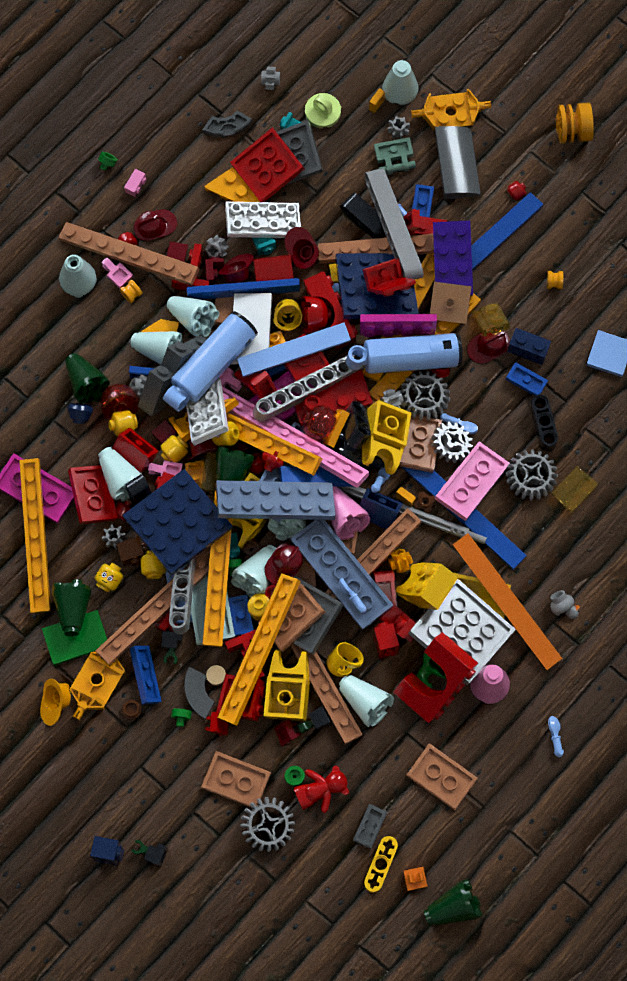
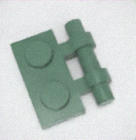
[374,137,416,175]

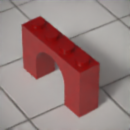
[393,632,478,723]

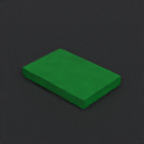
[42,610,107,666]

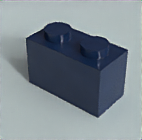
[508,328,551,365]
[360,488,403,529]
[90,836,124,866]

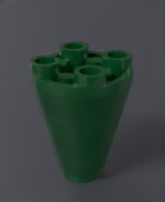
[65,353,110,404]
[216,446,254,481]
[52,579,91,637]
[424,879,483,925]

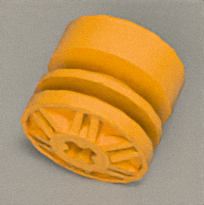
[555,102,594,144]

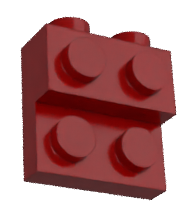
[283,334,330,382]
[216,674,267,721]

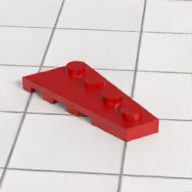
[295,369,373,426]

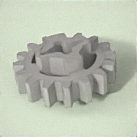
[431,421,473,463]

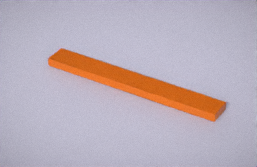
[453,533,563,670]

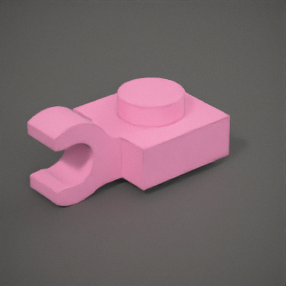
[102,258,133,289]
[219,367,242,392]
[148,460,183,476]

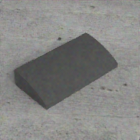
[434,126,481,200]

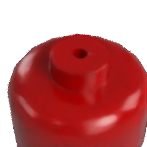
[507,181,526,200]
[118,232,138,245]
[249,453,265,474]
[116,501,133,521]

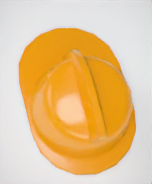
[40,678,71,726]

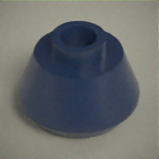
[67,403,93,424]

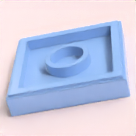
[586,330,627,377]

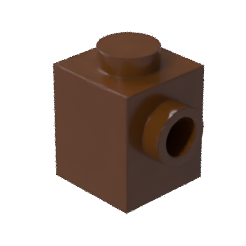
[117,536,147,566]

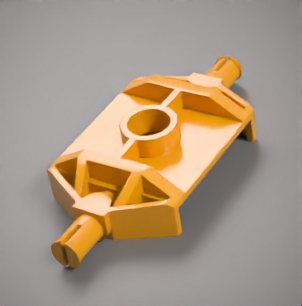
[411,89,492,130]
[69,652,126,721]

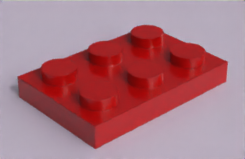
[68,465,118,524]

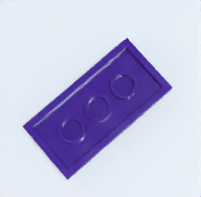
[433,221,473,296]

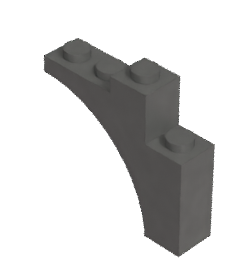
[138,335,207,417]

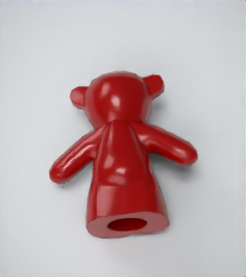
[293,766,349,813]

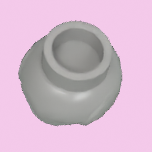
[550,590,580,619]

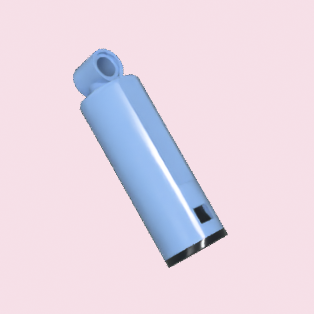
[163,311,258,412]
[346,333,463,374]

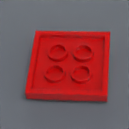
[230,127,305,202]

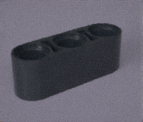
[340,193,385,239]
[530,394,558,452]
[344,401,371,450]
[125,474,152,506]

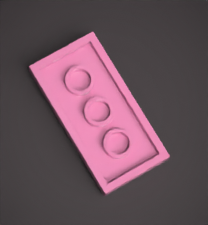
[435,442,510,521]

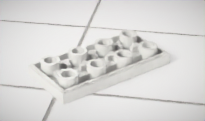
[225,202,301,238]
[231,293,272,364]
[186,378,229,446]

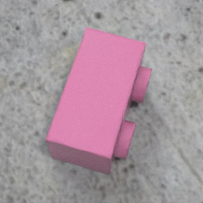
[124,169,147,197]

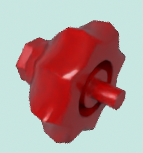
[262,451,284,472]

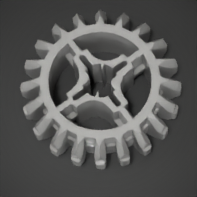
[399,371,450,421]
[506,449,558,501]
[240,797,295,852]

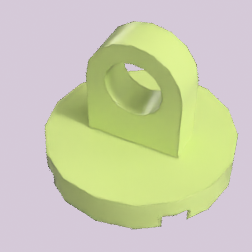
[305,93,341,128]

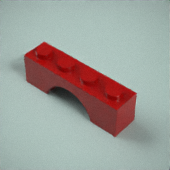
[303,271,358,351]

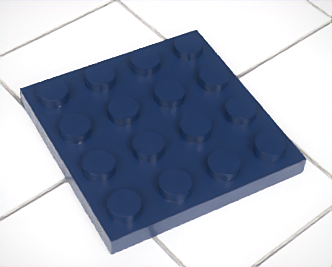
[335,253,419,319]
[123,469,233,575]

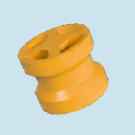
[547,271,563,290]
[119,280,143,303]

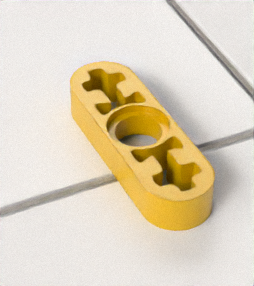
[364,836,398,893]

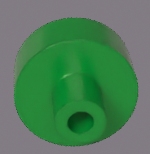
[98,151,118,171]
[228,559,242,576]
[171,708,192,727]
[285,766,305,787]

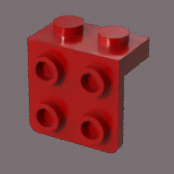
[362,258,416,296]

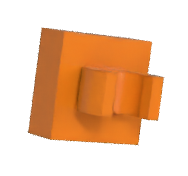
[403,867,428,891]

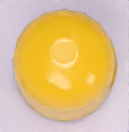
[273,299,302,331]
[326,642,364,677]

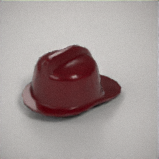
[134,209,177,241]
[285,227,320,269]
[219,254,254,284]
[467,328,510,364]
[188,439,232,460]
[265,543,303,585]

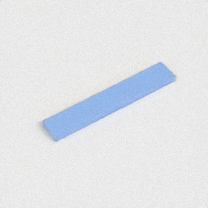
[237,323,351,377]

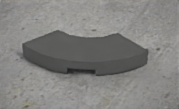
[202,111,252,138]
[185,667,215,720]

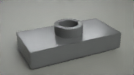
[353,804,387,849]

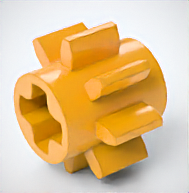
[388,549,413,573]

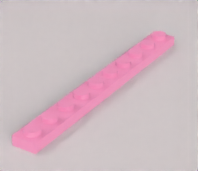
[222,386,369,488]

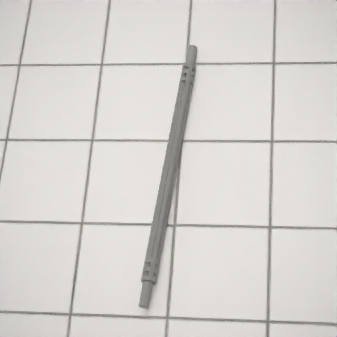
[339,487,487,544]

